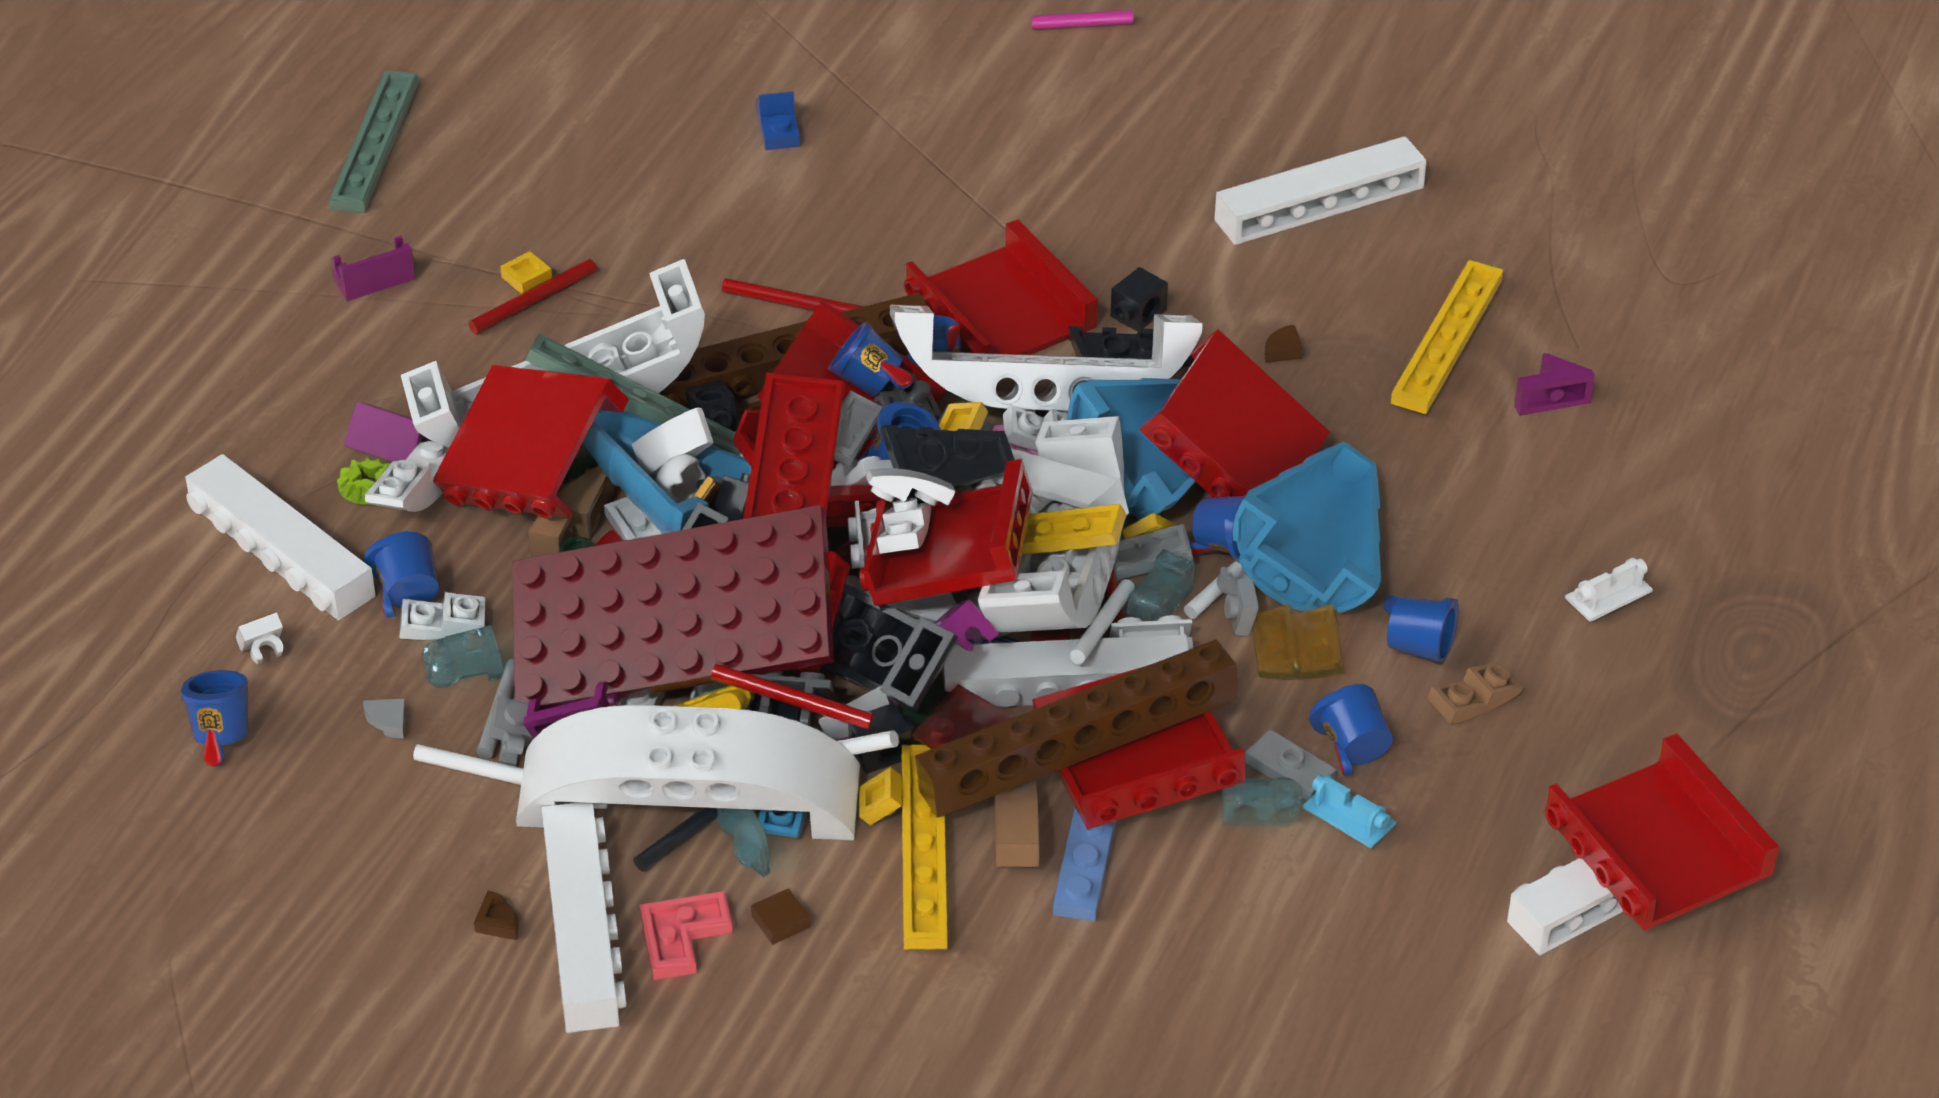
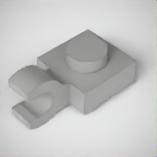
[1217,567,1259,636]
[490,695,533,766]

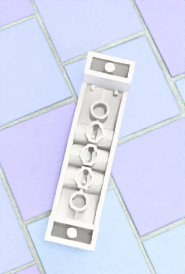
[401,259,705,448]
[890,305,1203,414]
[978,416,1124,632]
[516,705,860,840]

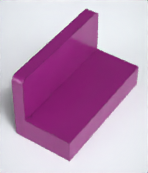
[344,402,432,462]

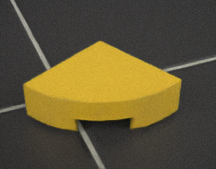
[1123,513,1176,539]

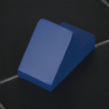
[756,92,800,150]

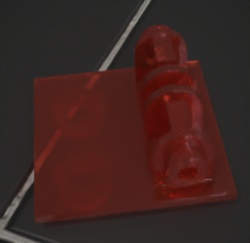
[912,684,1014,749]

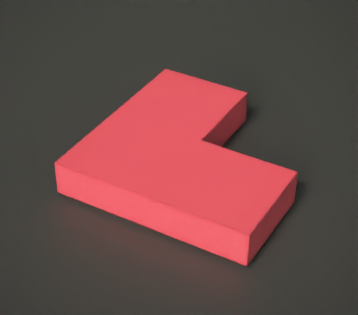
[640,891,733,980]

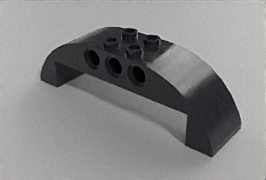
[682,502,958,712]

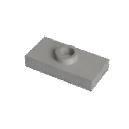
[835,391,884,468]
[1113,524,1194,581]
[1245,729,1337,801]

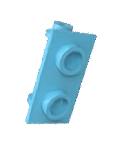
[1303,774,1396,849]

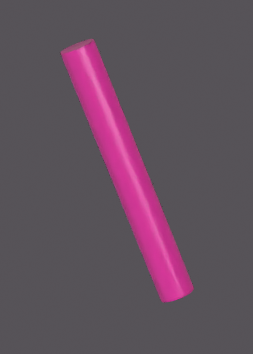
[1031,10,1134,30]

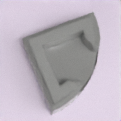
[363,699,406,738]

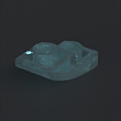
[717,808,770,877]

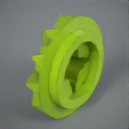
[337,456,391,505]

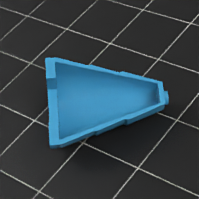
[1068,378,1196,520]
[582,410,751,534]
[1233,442,1381,614]

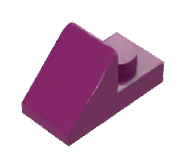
[1514,353,1595,416]

